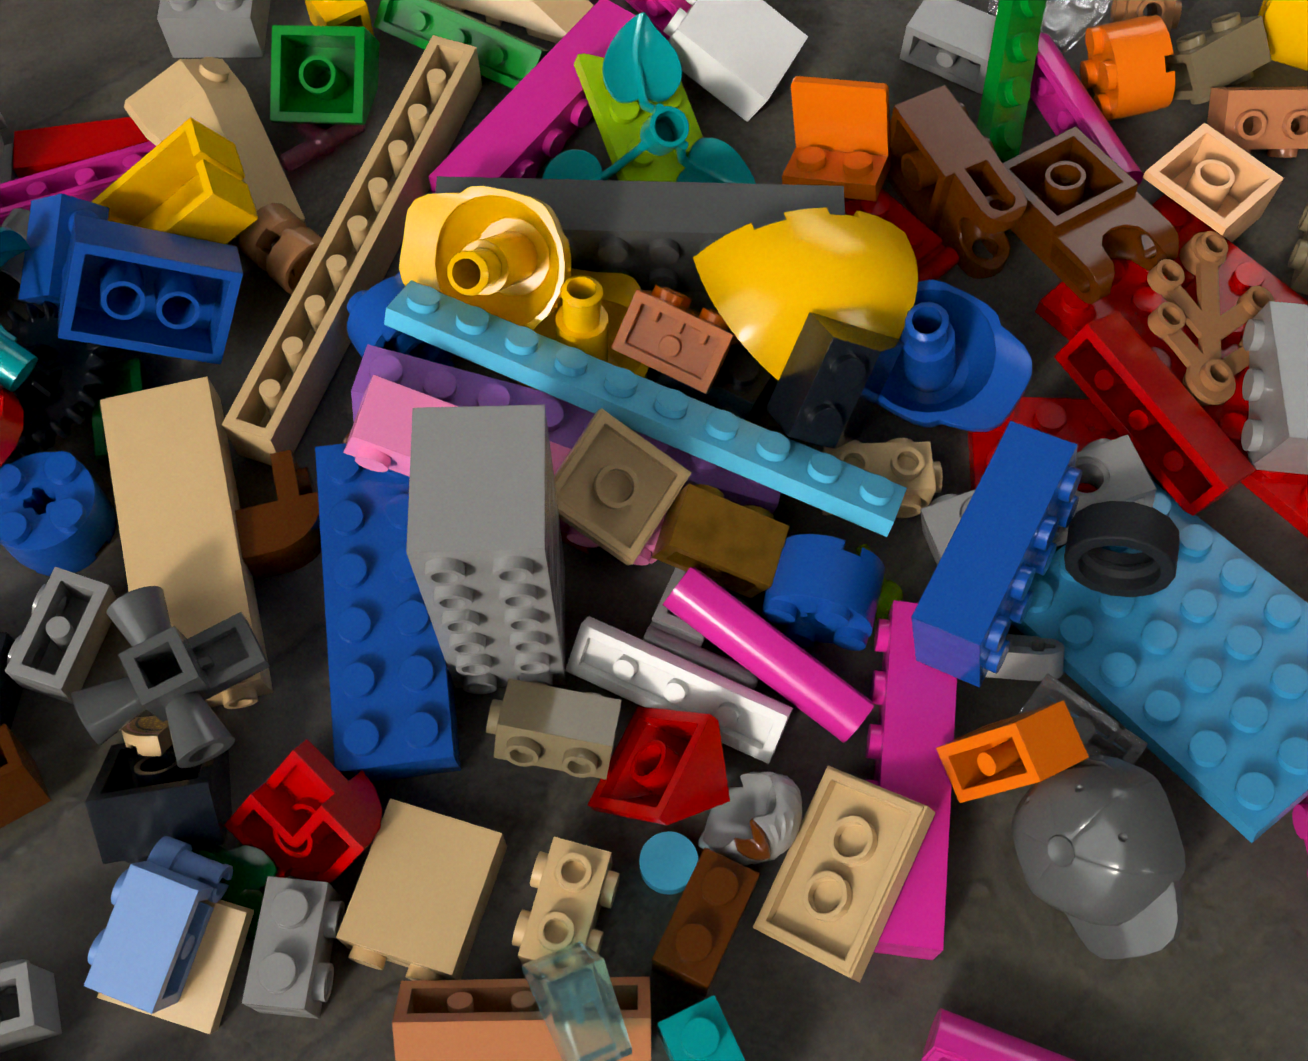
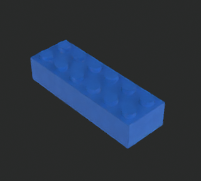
[315,443,461,782]

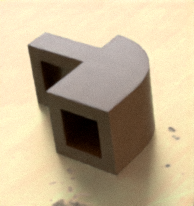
[235,449,321,580]

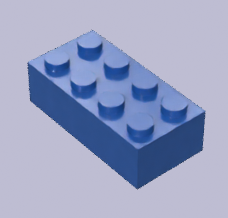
[911,421,1083,688]

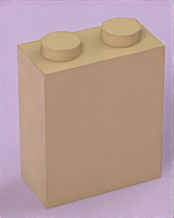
[336,798,507,981]

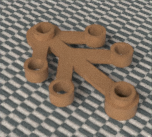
[1147,231,1274,406]

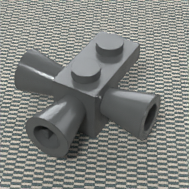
[72,586,270,768]

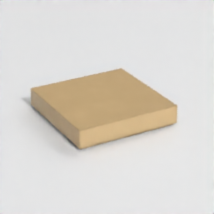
[554,408,692,566]
[97,899,254,1034]

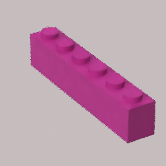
[428,0,636,193]
[865,600,957,960]

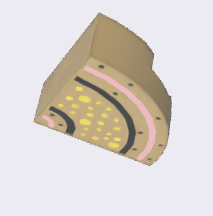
[121,716,173,756]

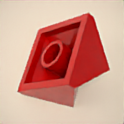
[587,707,730,825]

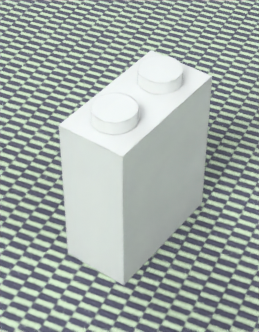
[663,0,808,122]

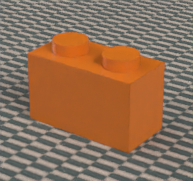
[936,700,1089,803]

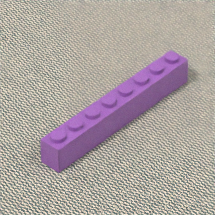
[351,344,781,514]

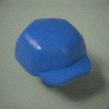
[876,279,1032,432]

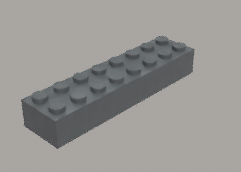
[435,176,845,294]

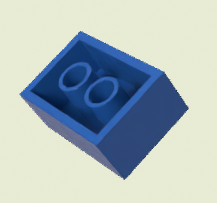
[58,214,243,365]

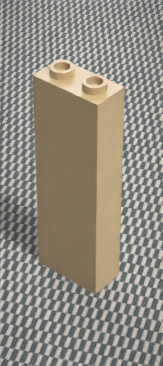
[100,376,273,709]

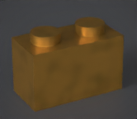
[652,484,790,598]

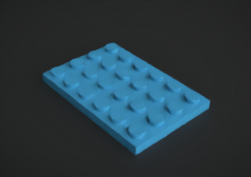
[1011,481,1308,843]

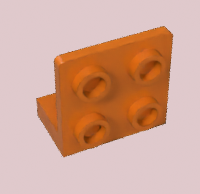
[782,76,891,201]
[611,285,742,394]

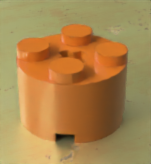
[1080,15,1175,121]

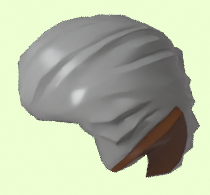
[698,771,802,866]

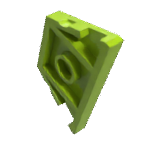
[574,53,703,182]

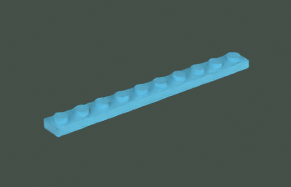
[384,280,907,537]

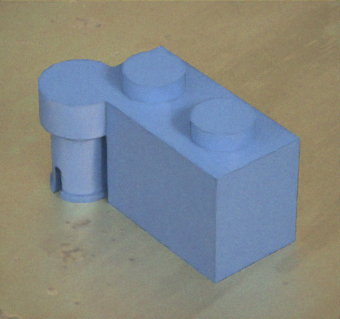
[84,835,233,1014]

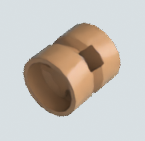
[239,203,322,295]

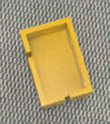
[91,117,258,244]

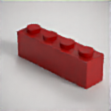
[1054,311,1256,516]

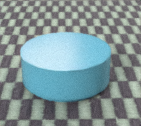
[639,831,698,895]

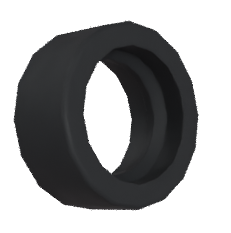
[1064,501,1180,597]

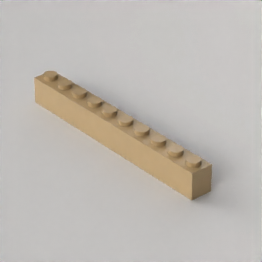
[222,35,482,466]

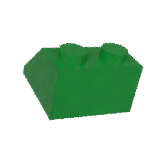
[270,25,379,125]

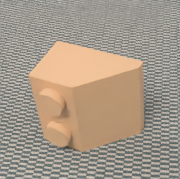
[1143,122,1284,242]

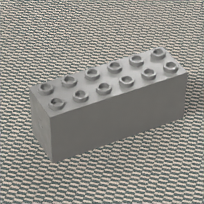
[406,405,566,694]

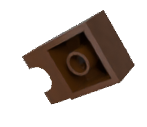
[886,85,1027,279]
[999,126,1179,304]

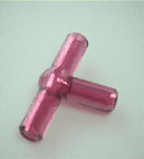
[279,123,366,172]

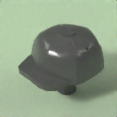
[1011,755,1186,960]

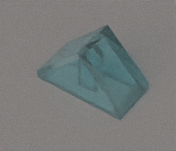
[522,941,632,1061]

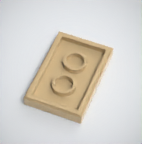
[753,765,936,983]

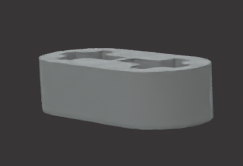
[986,634,1065,681]

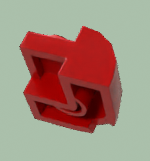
[224,739,382,883]

